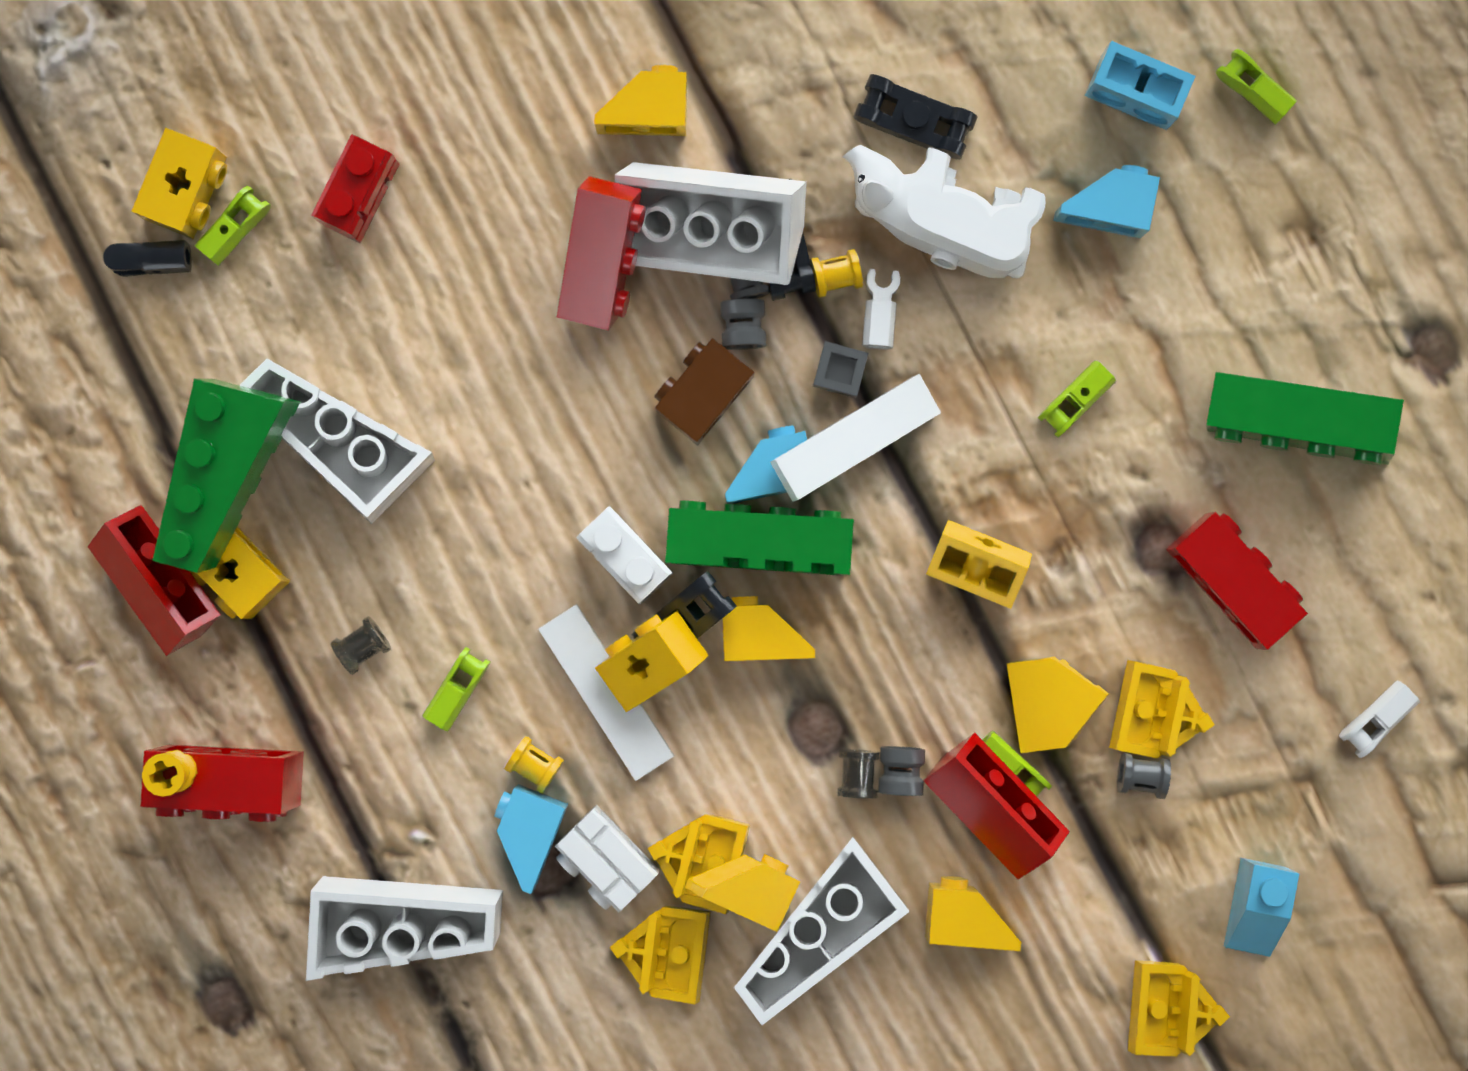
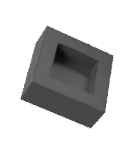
[813,341,869,398]

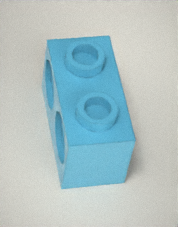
[1085,41,1196,130]

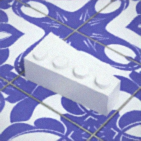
[240,359,435,524]
[734,837,909,1025]
[306,876,503,981]

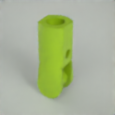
[1216,49,1297,125]
[194,186,271,266]
[1038,360,1116,438]
[422,647,490,731]
[982,731,1052,796]

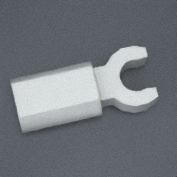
[862,269,901,349]

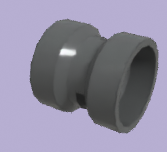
[720,299,767,350]
[878,746,925,796]

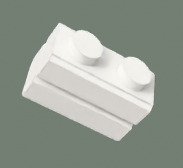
[576,506,673,604]
[555,805,659,913]

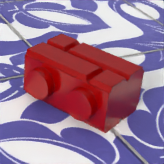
[311,134,400,243]

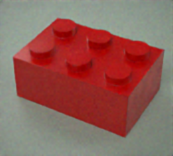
[140,744,304,822]

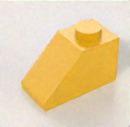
[594,65,687,136]
[723,596,815,661]
[685,854,800,932]
[925,876,1021,952]

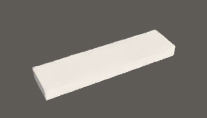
[770,374,941,502]
[538,604,674,781]

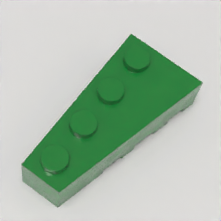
[1206,372,1404,465]
[152,378,301,573]
[665,500,854,576]

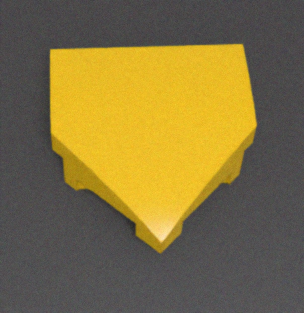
[1007,657,1109,753]
[1109,660,1215,758]
[647,814,750,914]
[609,905,711,1005]
[1127,960,1230,1057]

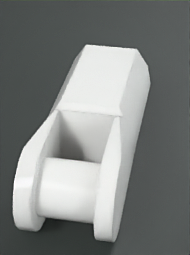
[1339,680,1420,758]

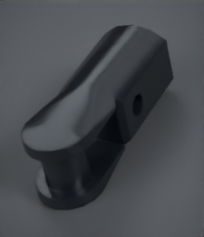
[103,240,192,277]

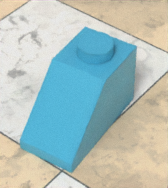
[1053,165,1160,239]
[725,426,807,504]
[494,784,568,894]
[1224,858,1299,957]

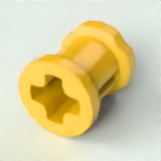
[810,249,863,298]
[504,736,564,794]
[142,750,197,797]

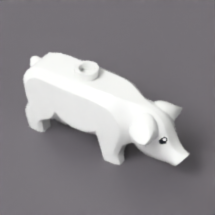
[843,145,1046,278]

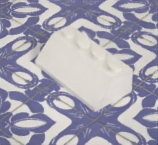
[615,162,806,285]

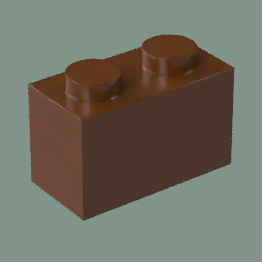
[654,338,755,446]

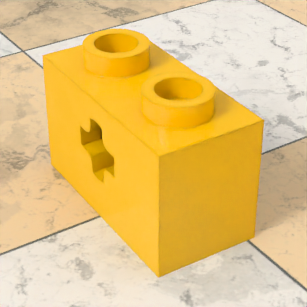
[131,127,227,239]
[926,520,1032,609]
[190,526,291,619]
[595,611,709,712]

